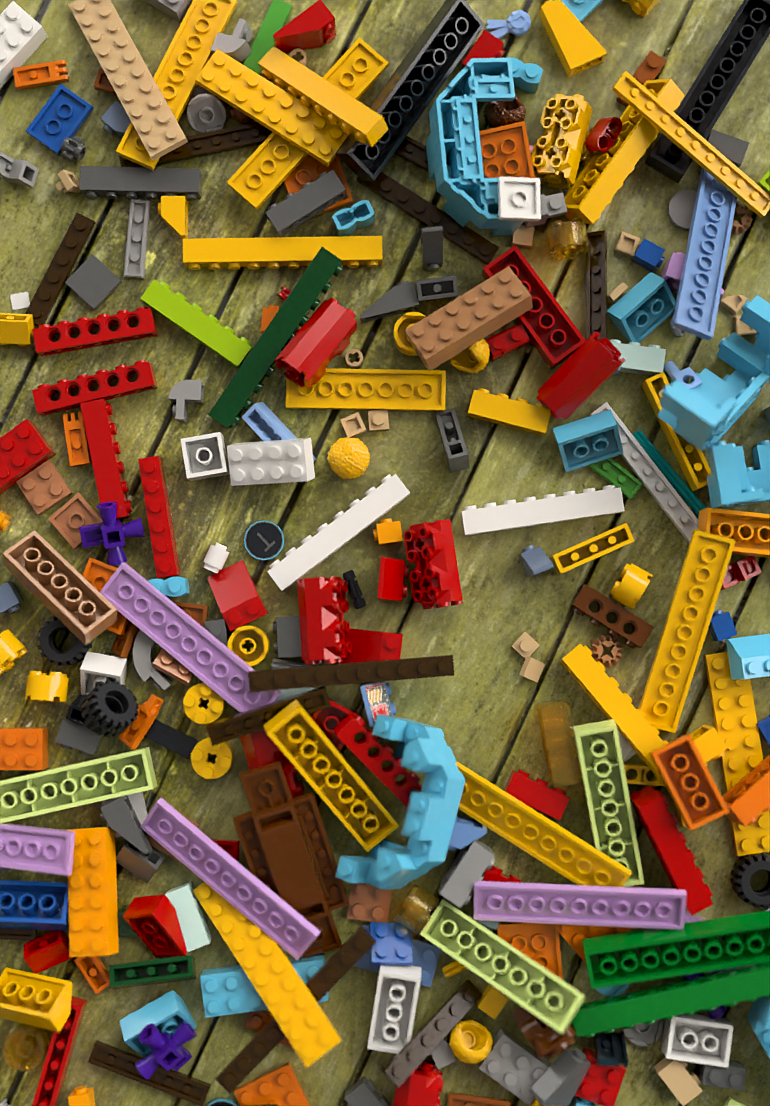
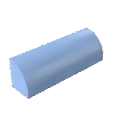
[242,402,316,461]

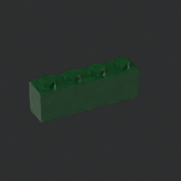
[109,955,196,989]

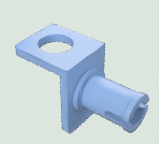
[663,361,702,389]

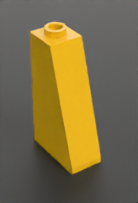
[539,0,607,78]

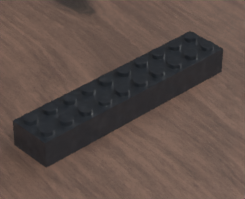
[336,0,485,181]
[645,0,770,183]

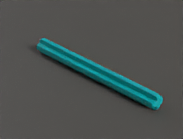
[633,430,706,517]

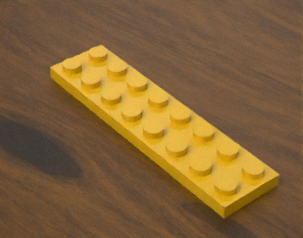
[195,49,349,167]
[286,368,446,411]

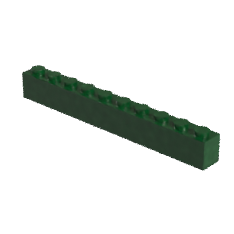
[208,247,344,428]

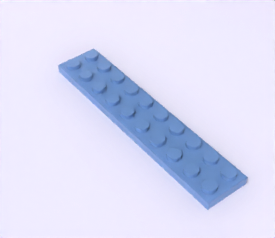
[672,167,737,341]

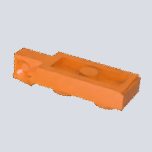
[118,694,164,750]

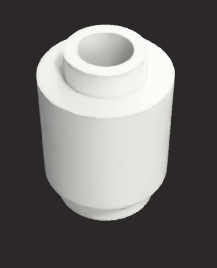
[203,542,229,574]

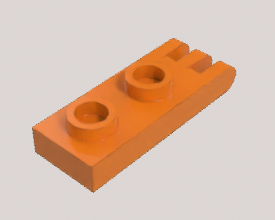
[13,60,69,90]
[62,411,91,467]

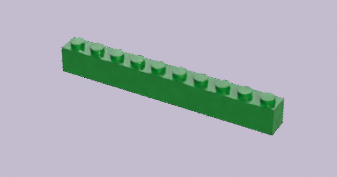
[572,962,770,1038]

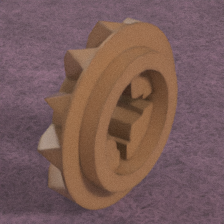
[731,202,753,235]
[590,635,623,667]

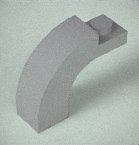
[133,630,173,690]

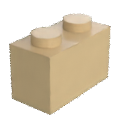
[654,1057,703,1106]

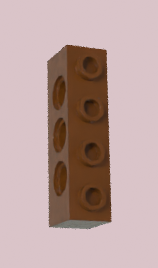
[570,584,654,649]

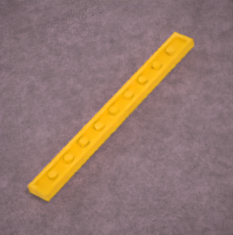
[611,71,770,218]

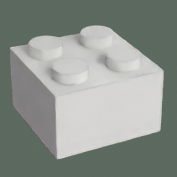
[181,432,230,481]

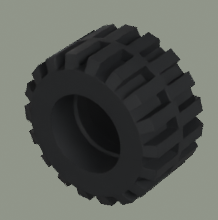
[37,617,93,666]
[81,680,139,738]
[730,853,770,909]

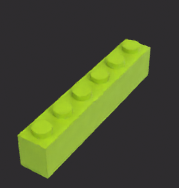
[140,279,252,369]

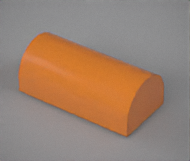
[74,956,110,994]

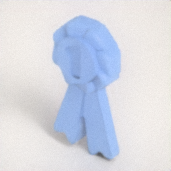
[486,10,531,39]

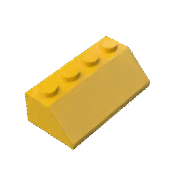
[0,967,72,1032]

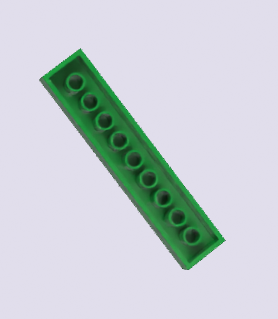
[582,910,770,989]

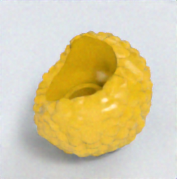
[449,339,490,374]
[327,437,370,479]
[449,1019,493,1064]

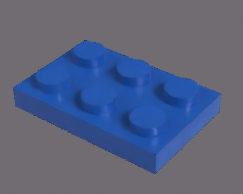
[26,84,94,156]

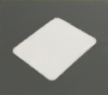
[10,292,30,310]

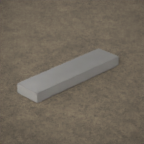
[123,199,151,280]

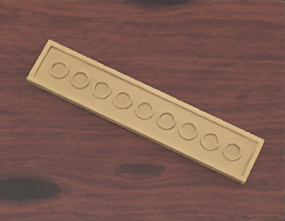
[68,0,188,161]

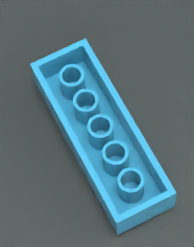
[200,953,329,1018]

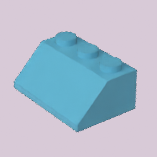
[607,272,676,343]
[553,409,624,472]
[726,633,770,679]
[120,990,197,1058]

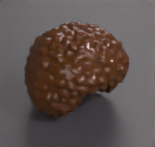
[483,95,526,128]

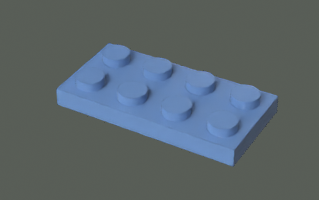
[354,924,441,987]

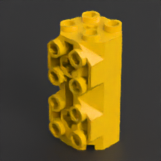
[531,94,593,189]

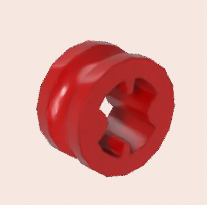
[276,286,291,302]

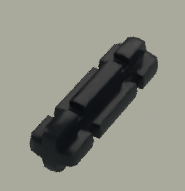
[343,570,366,609]

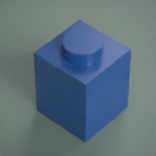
[631,238,665,272]
[709,609,738,641]

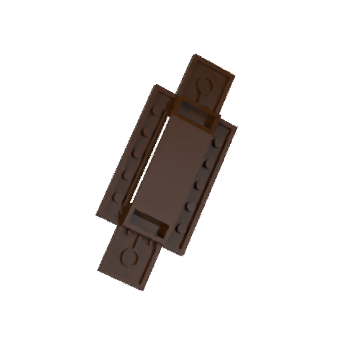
[233,761,350,959]

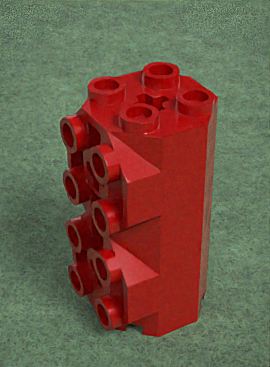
[275,298,357,388]
[536,332,626,420]
[404,519,463,610]
[297,576,352,665]
[240,729,305,798]
[393,1060,443,1106]

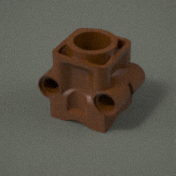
[512,1007,577,1061]

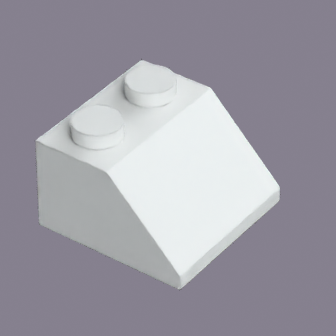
[80,651,127,695]

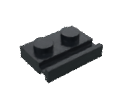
[593,1031,628,1068]

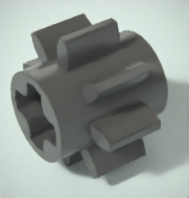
[61,135,86,162]

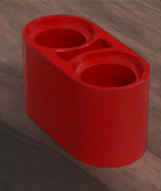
[585,117,623,153]

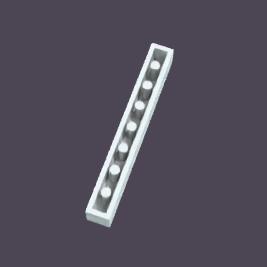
[267,474,410,591]
[461,485,625,536]

